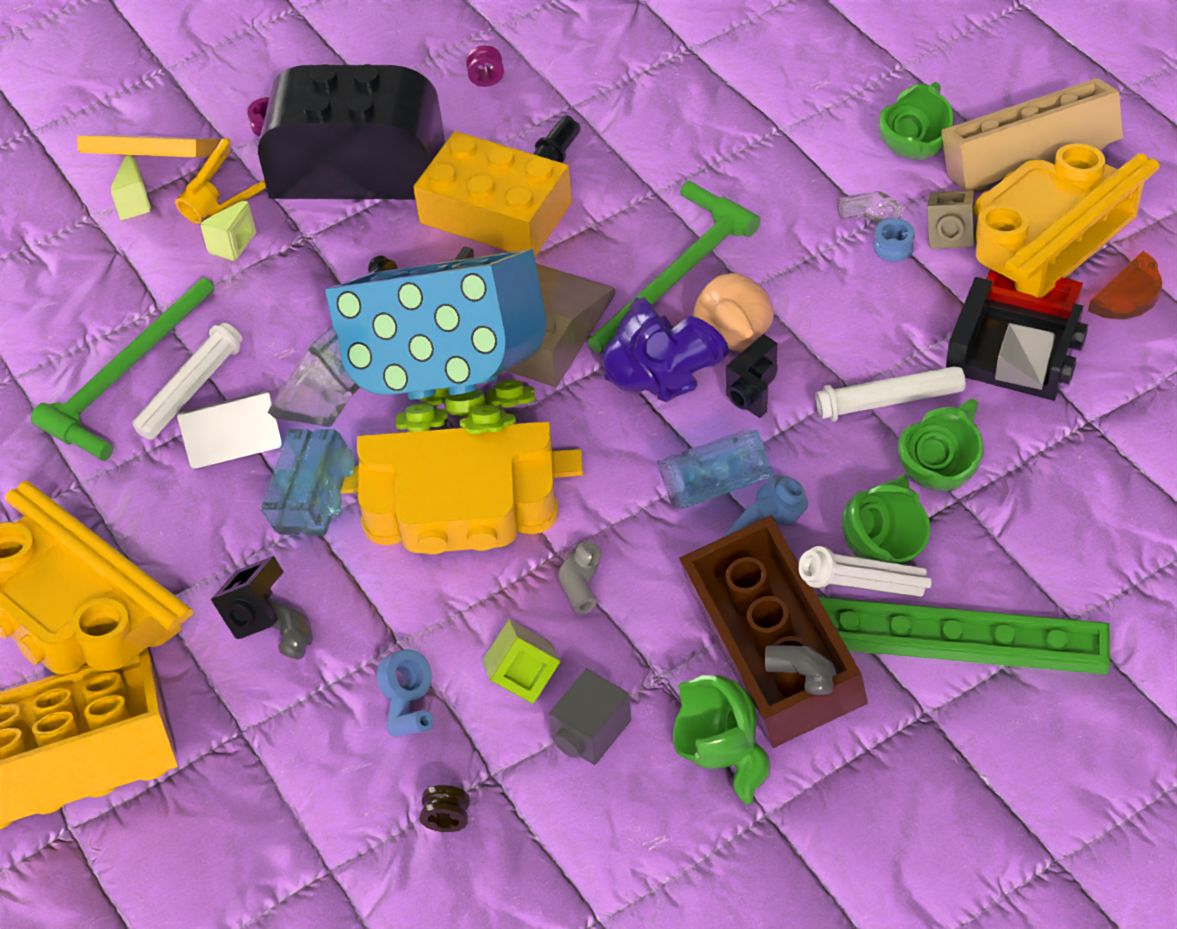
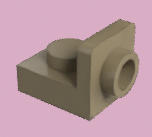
[927,190,975,249]

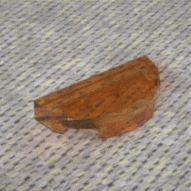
[1088,250,1163,320]

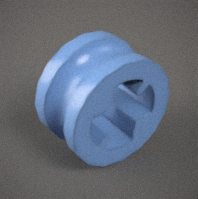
[874,218,915,262]

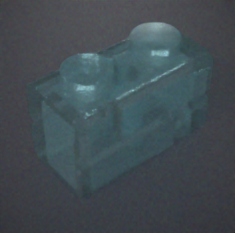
[260,429,355,536]
[657,429,773,509]

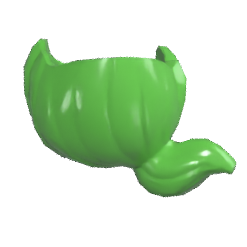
[878,82,954,161]
[898,398,984,492]
[842,474,930,564]
[673,675,771,805]

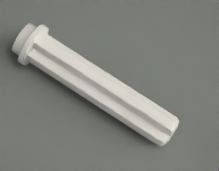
[132,323,242,440]
[815,366,966,422]
[799,546,932,597]

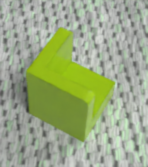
[483,619,561,704]

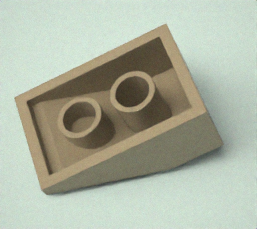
[505,263,615,388]

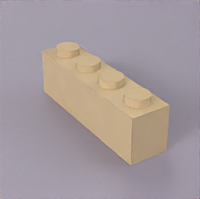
[941,78,1123,191]

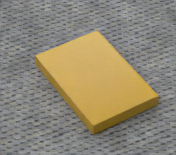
[77,135,230,157]

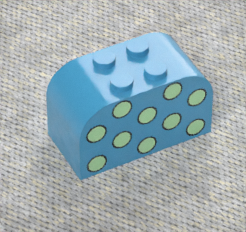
[325,249,546,400]

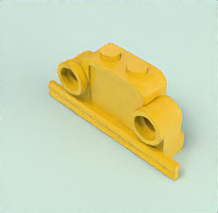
[973,143,1160,298]
[336,421,583,554]
[0,481,194,674]

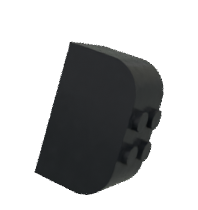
[258,64,445,200]

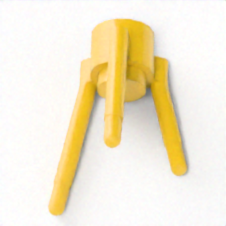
[175,138,266,224]

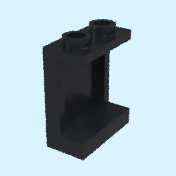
[946,277,1089,401]

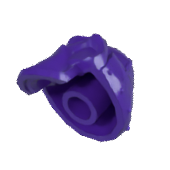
[602,297,729,402]

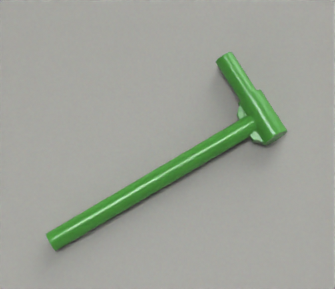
[588,181,761,353]
[31,278,214,461]

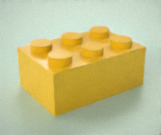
[413,131,572,258]

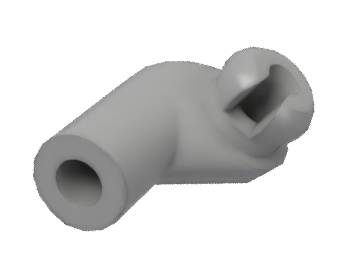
[558,541,602,614]

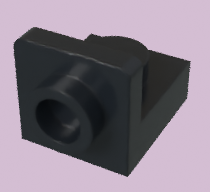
[726,334,778,418]
[211,556,284,639]

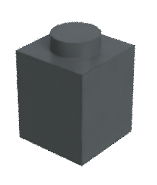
[549,668,631,765]

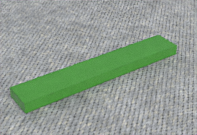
[818,597,1110,675]

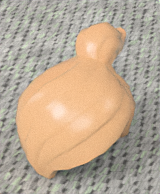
[693,273,774,352]

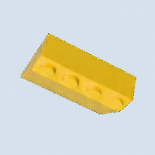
[0,647,178,830]

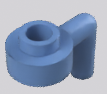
[722,475,808,537]
[377,649,434,737]

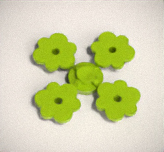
[395,380,535,434]

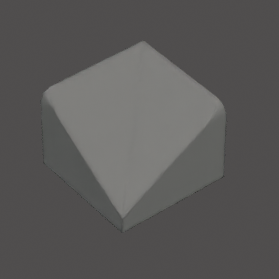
[995,323,1055,390]

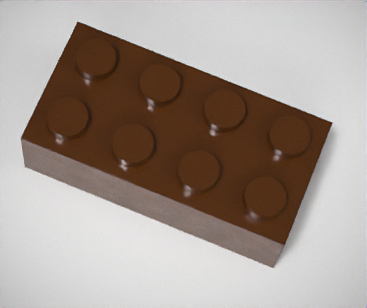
[679,515,868,748]

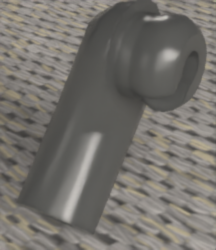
[266,599,313,660]
[765,645,837,695]

